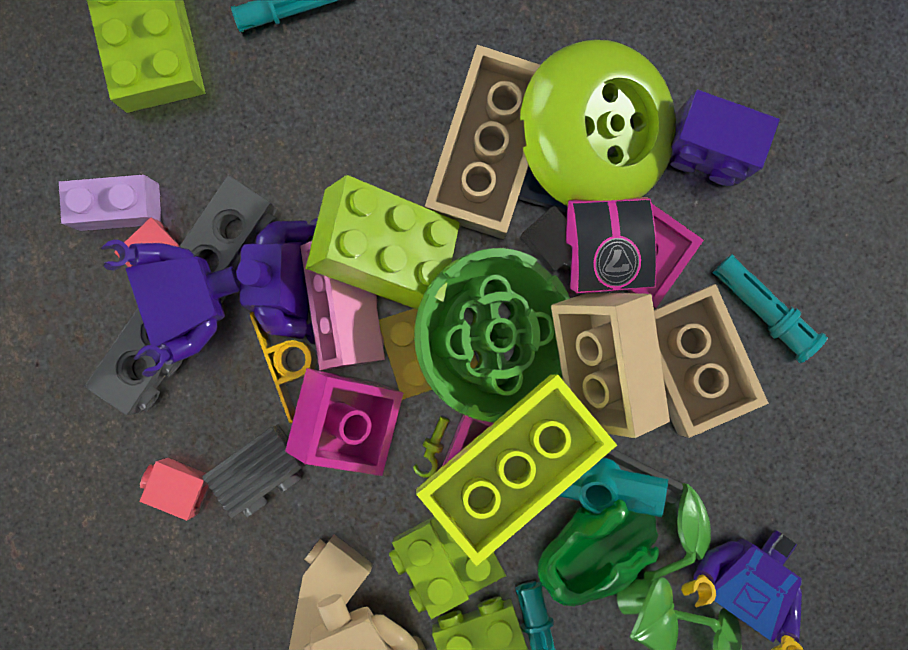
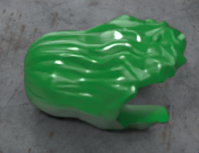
[537,499,659,606]

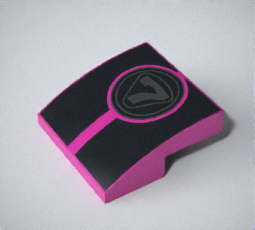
[566,197,657,293]

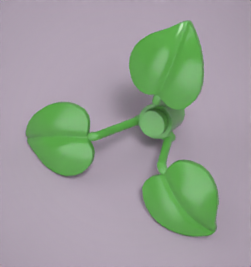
[617,483,742,650]

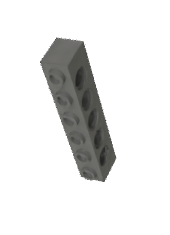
[84,175,278,415]

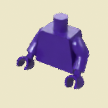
[236,218,318,345]
[101,240,240,377]

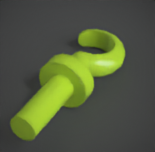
[413,416,450,478]

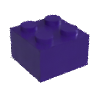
[670,89,780,186]

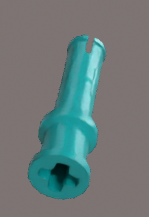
[713,254,828,364]

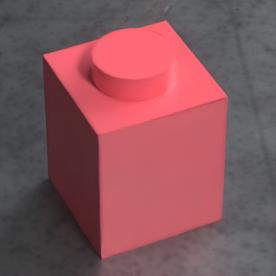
[139,458,209,521]

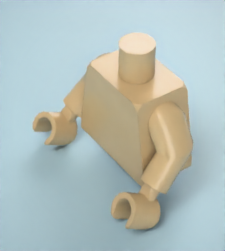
[302,594,426,650]

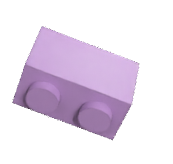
[59,175,162,231]

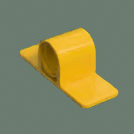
[249,312,317,424]

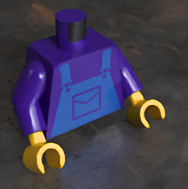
[681,530,804,650]

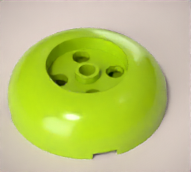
[520,40,676,206]

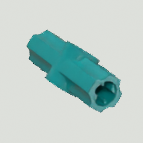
[559,458,669,517]

